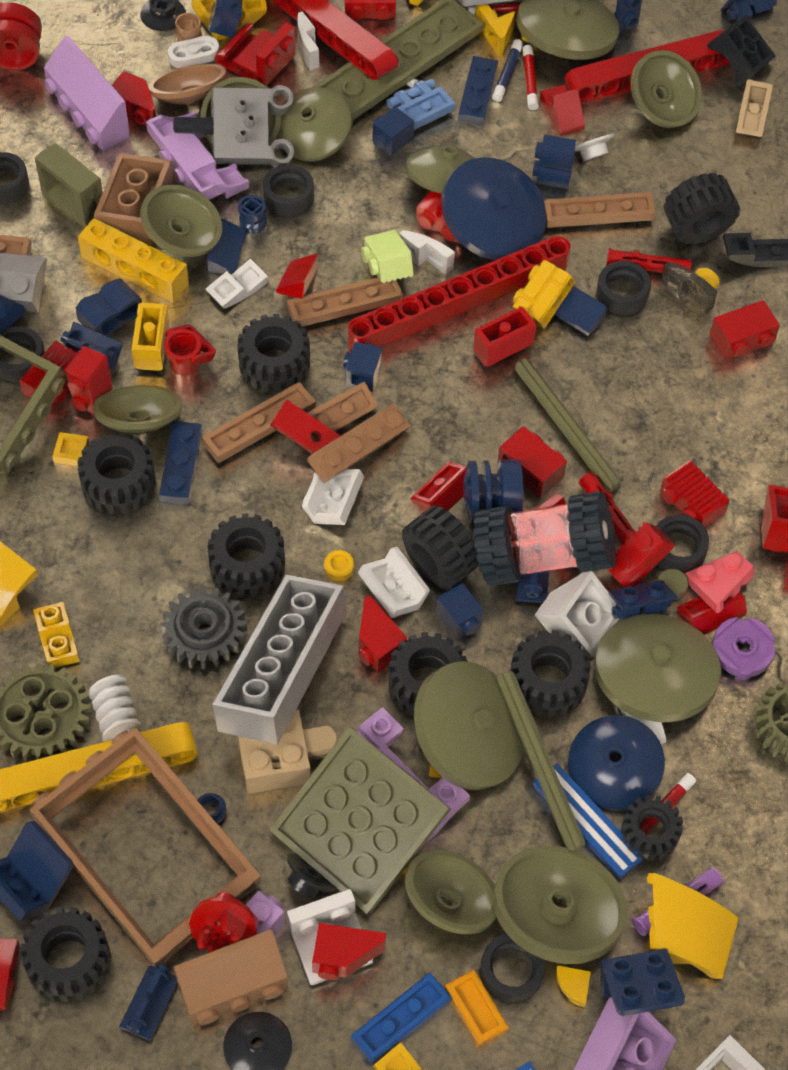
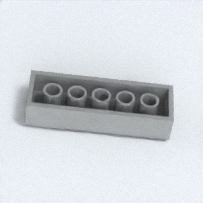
[213,575,347,745]

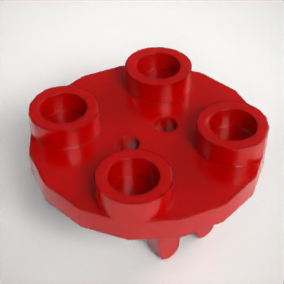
[189,892,259,954]

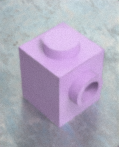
[246,891,285,936]

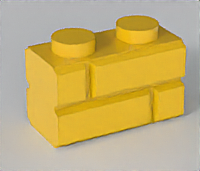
[512,260,575,329]
[131,303,169,371]

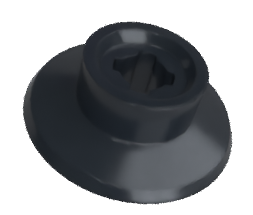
[140,0,186,31]
[287,853,337,898]

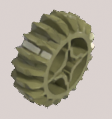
[753,681,788,763]

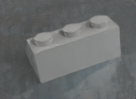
[0,253,47,313]

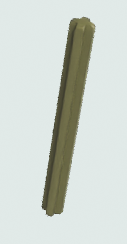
[515,358,621,492]
[496,671,585,851]

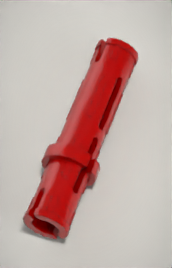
[606,248,692,277]
[578,472,634,544]

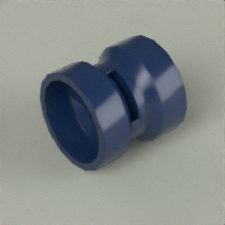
[238,195,267,234]

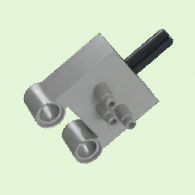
[173,85,294,168]

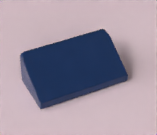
[207,218,246,275]
[554,286,607,336]

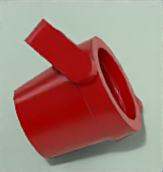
[164,324,216,376]

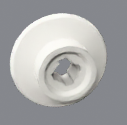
[575,133,614,162]

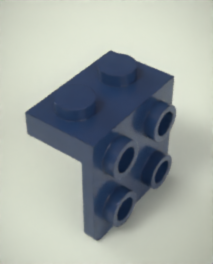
[0,821,73,922]
[600,949,685,1016]

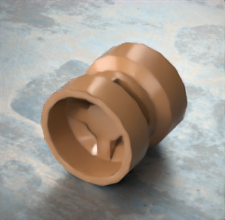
[175,13,202,42]

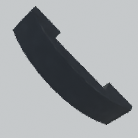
[723,233,788,268]

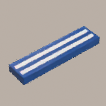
[532,763,645,881]

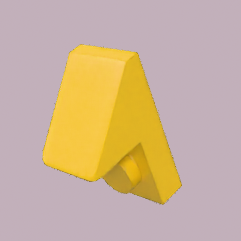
[475,4,515,56]

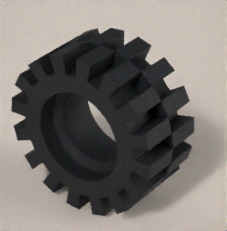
[621,795,683,860]

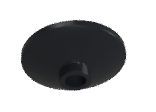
[223,1012,292,1070]

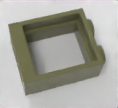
[35,143,103,228]

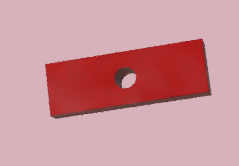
[270,400,340,454]

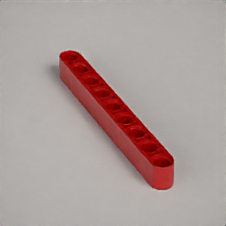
[348,236,571,351]

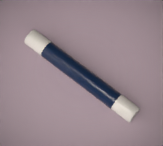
[492,39,523,102]

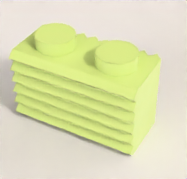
[361,230,414,284]

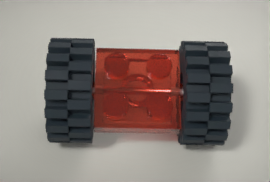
[473,491,616,586]

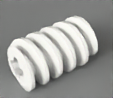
[89,674,140,742]

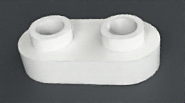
[168,36,219,68]

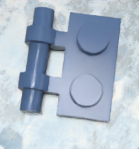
[387,79,455,130]

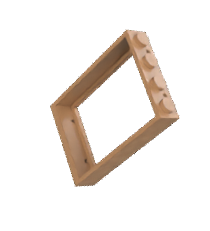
[30,727,261,967]

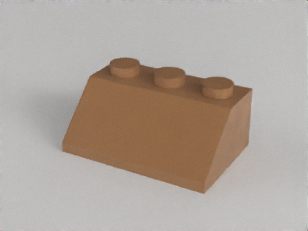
[94,153,176,244]
[174,929,288,1025]

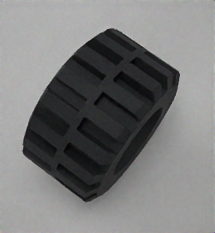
[663,173,740,244]
[237,314,310,393]
[78,432,156,515]
[402,506,479,589]
[207,513,285,598]
[510,630,591,717]
[388,632,468,717]
[20,907,111,1002]

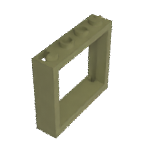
[0,336,67,476]

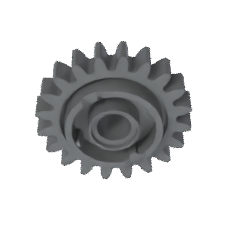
[160,586,247,669]

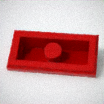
[276,254,319,299]
[410,461,467,511]
[676,592,747,635]

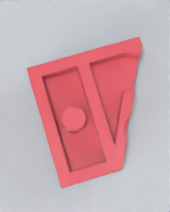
[685,551,754,613]

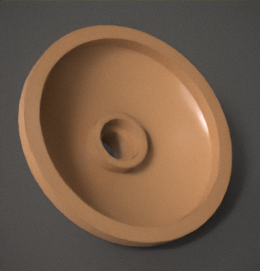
[149,64,227,107]

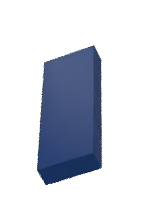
[351,972,452,1065]

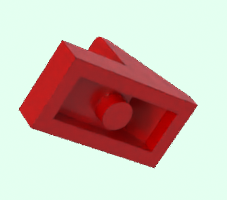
[540,84,585,136]

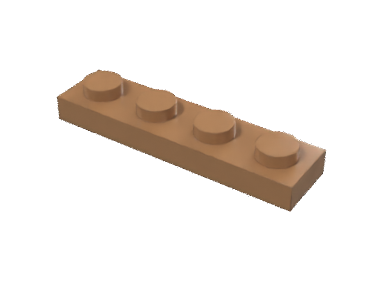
[544,192,656,228]
[287,277,403,327]
[202,382,316,463]
[307,403,411,484]

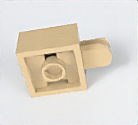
[237,710,336,794]

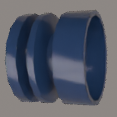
[463,459,523,523]

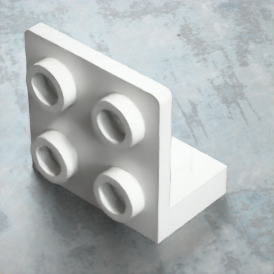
[287,889,373,985]

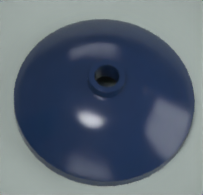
[568,715,665,811]

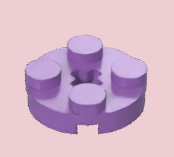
[713,617,775,680]

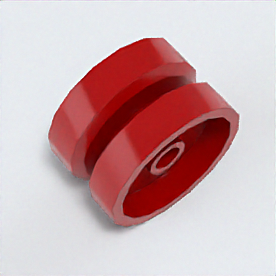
[0,3,42,70]

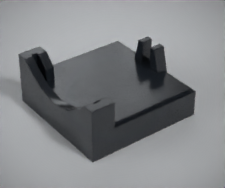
[707,15,776,87]

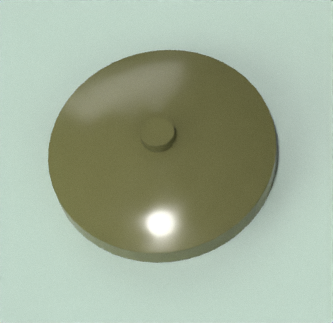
[516,0,619,60]
[594,614,721,722]
[414,661,524,790]
[493,846,627,964]

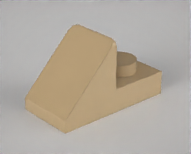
[735,79,773,138]

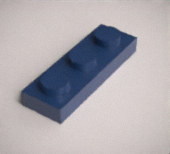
[458,56,498,125]
[159,421,203,504]

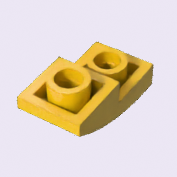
[33,602,80,668]

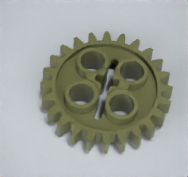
[0,663,92,762]

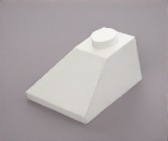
[535,571,619,658]

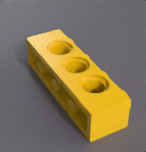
[78,218,189,304]

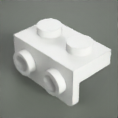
[302,469,364,525]
[358,547,430,618]

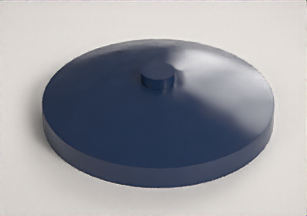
[441,157,547,260]

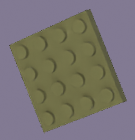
[269,726,451,914]

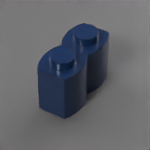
[532,135,576,190]
[76,279,142,337]

